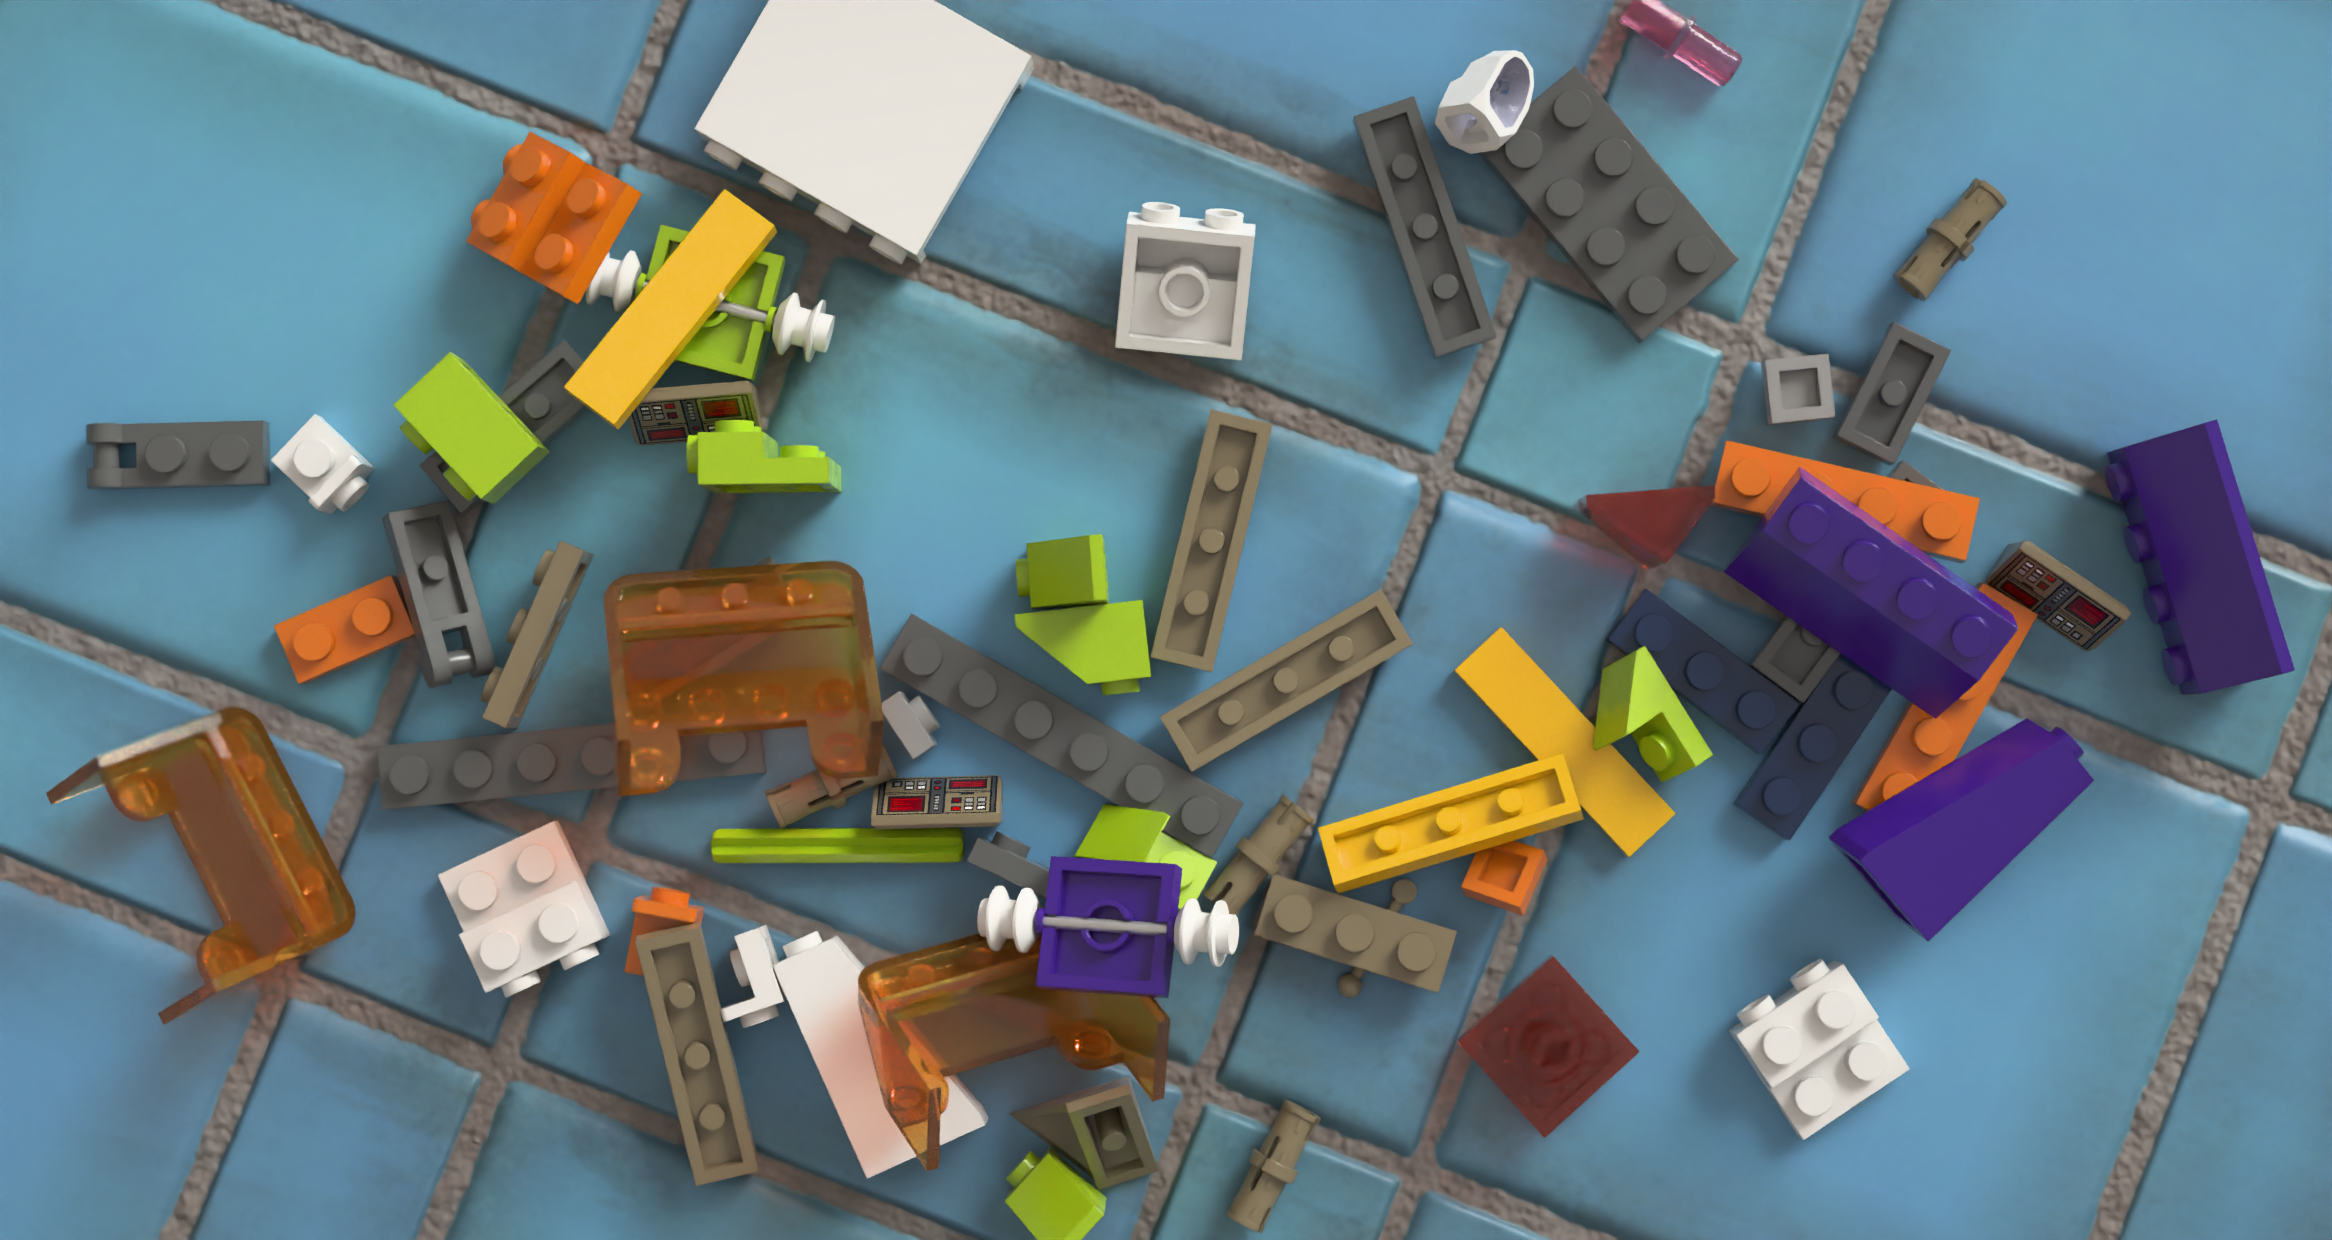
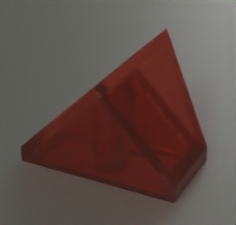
[1579,485,1716,570]

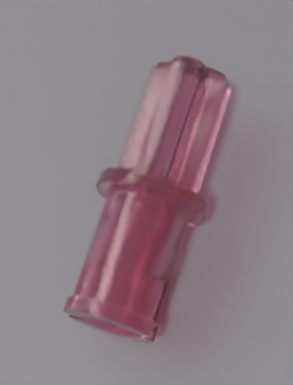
[1619,0,1742,86]

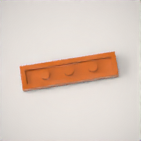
[1710,440,1980,564]
[1851,583,2038,812]

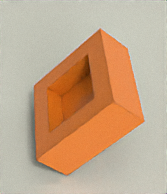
[1461,840,1548,916]

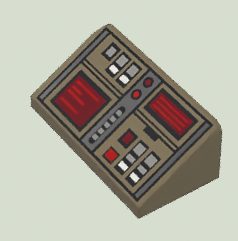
[628,381,762,446]
[1986,540,2131,651]
[871,775,1003,829]

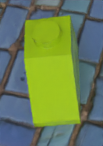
[1016,534,1109,610]
[1014,600,1152,696]
[1004,1146,1107,1240]

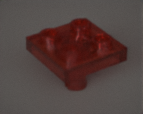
[1457,955,1640,1138]

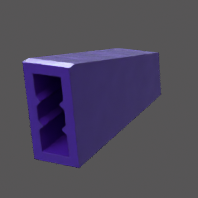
[1828,718,2094,942]

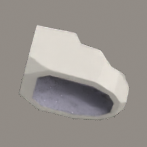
[1435,50,1534,154]

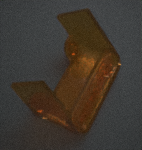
[46,707,356,1025]
[858,933,1170,1171]

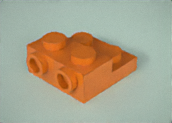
[466,132,642,305]

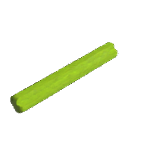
[711,828,964,863]

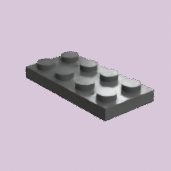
[1478,66,1739,343]

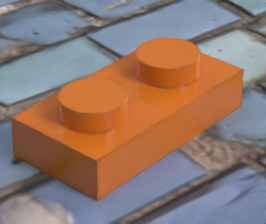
[274,575,416,684]

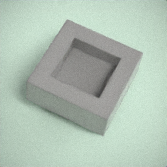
[1761,354,1835,426]
[877,691,940,759]

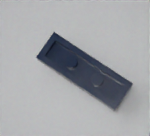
[1606,588,1800,754]
[1733,653,1892,841]

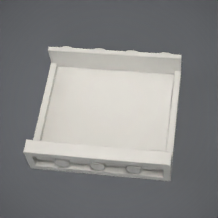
[694,0,1034,265]

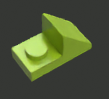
[1593,646,1713,783]
[1074,804,1217,913]

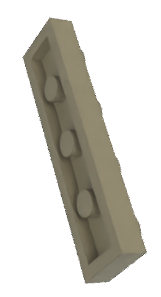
[1150,409,1273,673]
[1160,589,1413,772]
[635,921,760,1186]

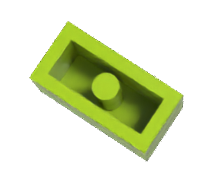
[393,352,550,504]

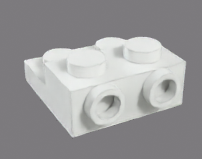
[1115,202,1255,360]
[438,821,611,998]
[1729,959,1910,1140]

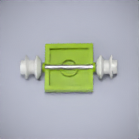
[586,224,835,382]

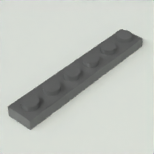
[880,613,1243,858]
[377,709,766,810]

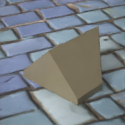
[1008,1075,1159,1190]

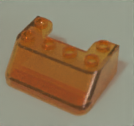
[604,561,884,796]

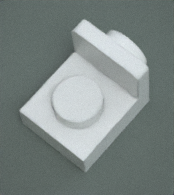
[271,414,375,514]
[720,925,787,1028]

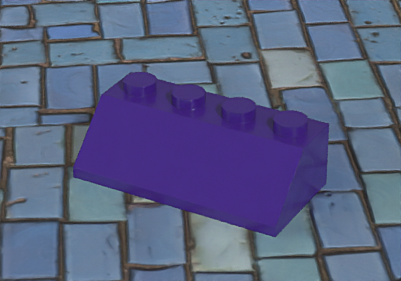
[2105,419,2295,695]
[1724,466,2019,719]

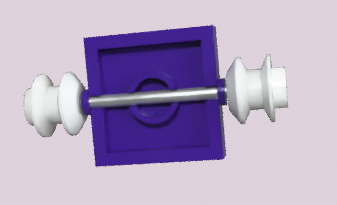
[977,856,1239,998]

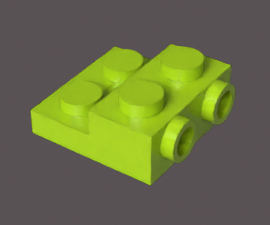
[687,420,842,494]

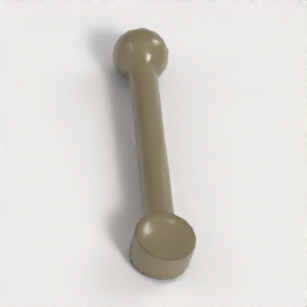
[1337,879,1417,998]

